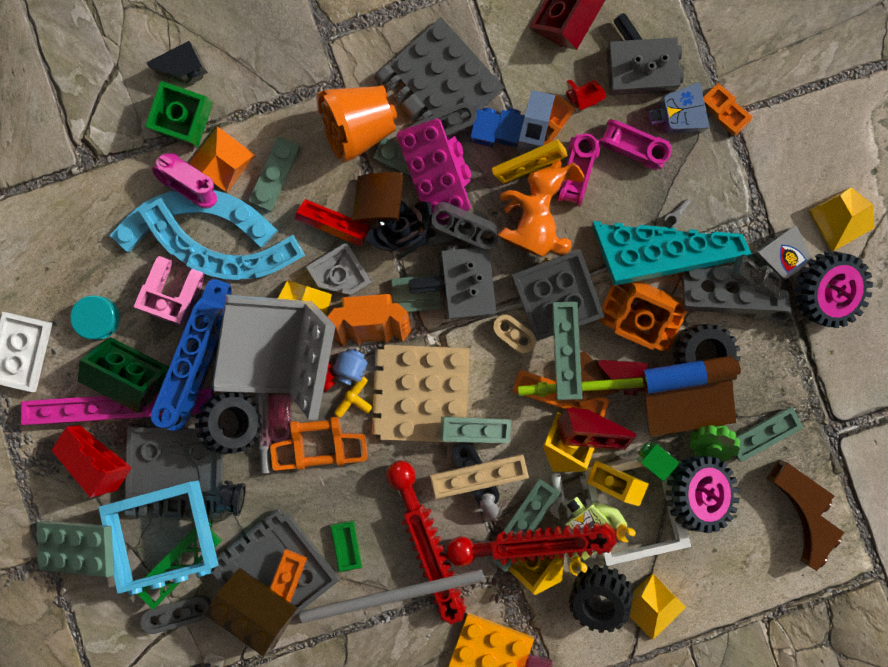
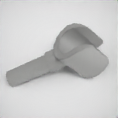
[663,199,691,228]

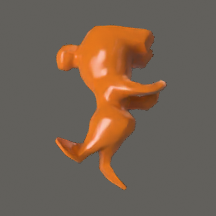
[498,160,584,258]

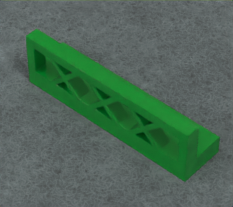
[137,519,222,610]

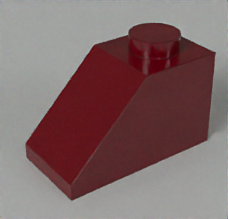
[595,359,647,396]

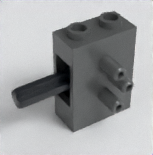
[408,244,496,319]

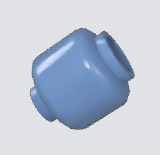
[333,348,368,385]

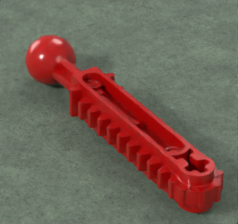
[386,461,467,625]
[447,522,618,567]

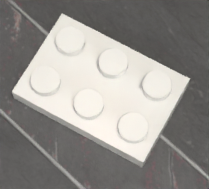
[0,312,52,392]

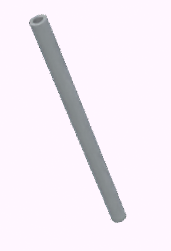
[300,569,484,623]

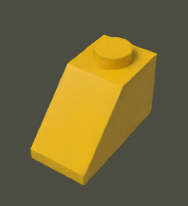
[586,461,649,506]

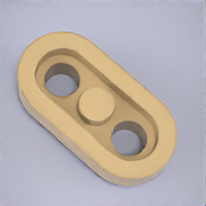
[493,315,536,353]

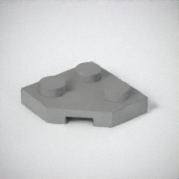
[306,242,372,295]

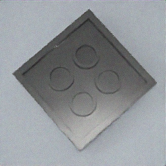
[512,249,605,341]

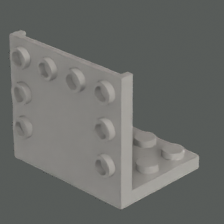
[212,295,335,420]

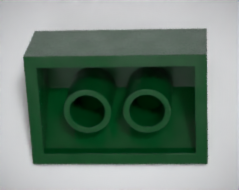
[77,337,169,413]

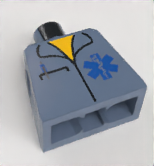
[648,82,709,134]

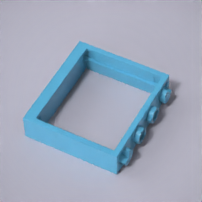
[98,481,219,595]

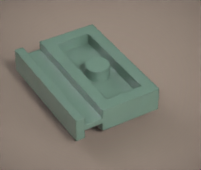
[392,275,442,312]

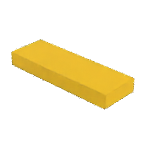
[492,139,568,184]

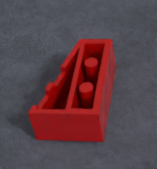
[51,425,132,498]

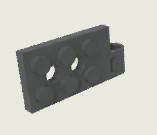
[681,266,792,322]

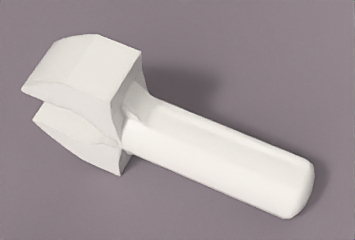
[550,473,572,519]

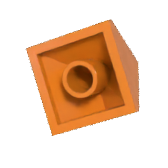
[189,126,256,193]

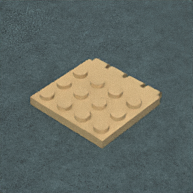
[371,345,470,443]

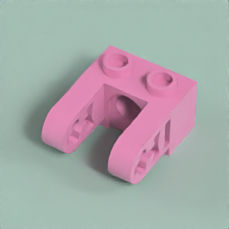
[134,256,205,328]

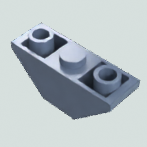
[516,90,555,157]

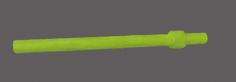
[518,378,643,397]

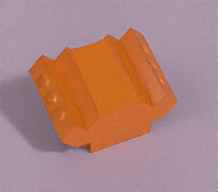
[598,280,687,351]
[327,294,411,347]

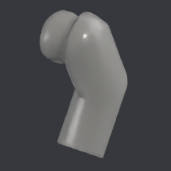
[480,493,499,522]

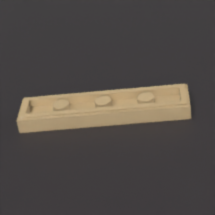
[430,454,529,499]

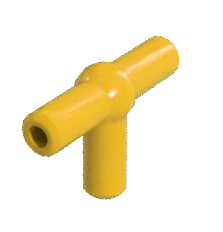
[334,376,372,418]

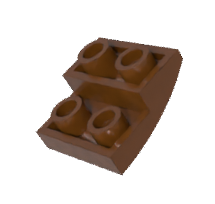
[352,172,404,223]

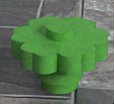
[689,425,741,462]

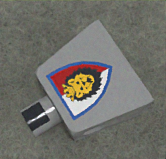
[751,226,812,286]

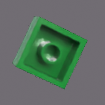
[145,81,213,148]

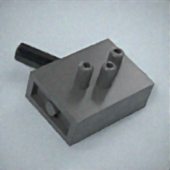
[606,13,684,96]

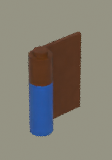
[642,356,741,437]

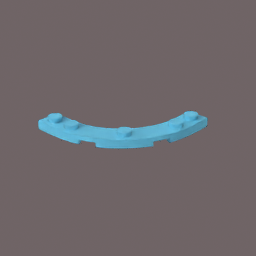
[110,190,278,252]
[139,198,305,280]

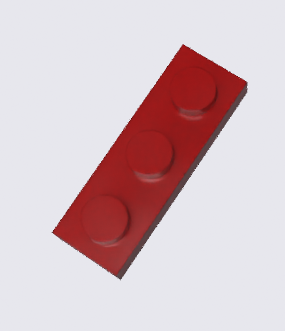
[295,199,370,247]

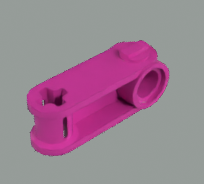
[599,119,672,171]
[557,134,601,207]
[152,153,217,208]

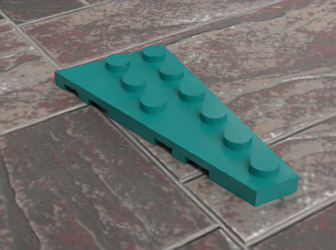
[592,221,752,286]

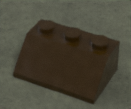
[204,568,298,657]

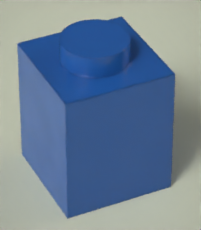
[470,108,500,147]
[494,108,525,148]

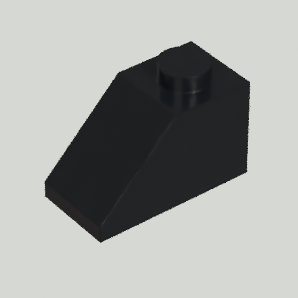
[146,41,208,83]

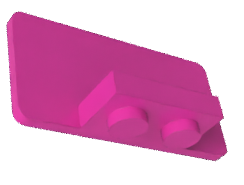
[397,118,471,222]

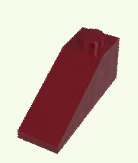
[557,407,637,450]

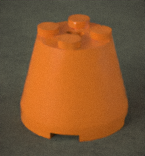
[316,85,397,163]

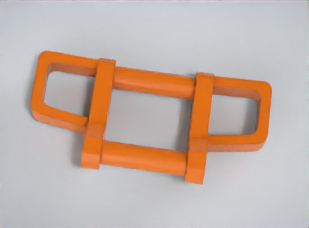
[270,416,368,471]

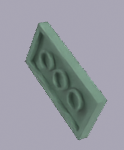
[36,521,114,577]

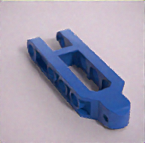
[151,279,232,431]

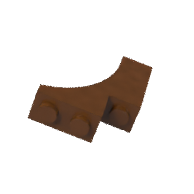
[766,459,845,571]

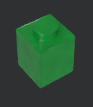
[636,441,679,482]

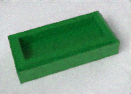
[330,520,362,572]

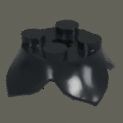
[365,200,432,258]

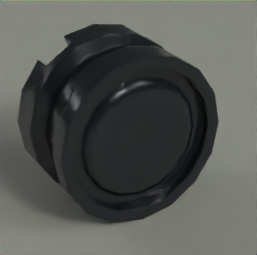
[218,480,246,517]

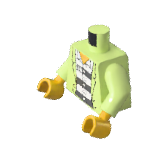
[565,497,636,576]

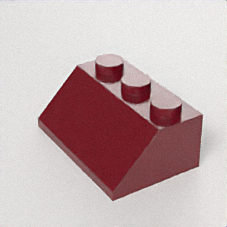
[529,0,606,50]

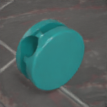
[70,295,120,340]

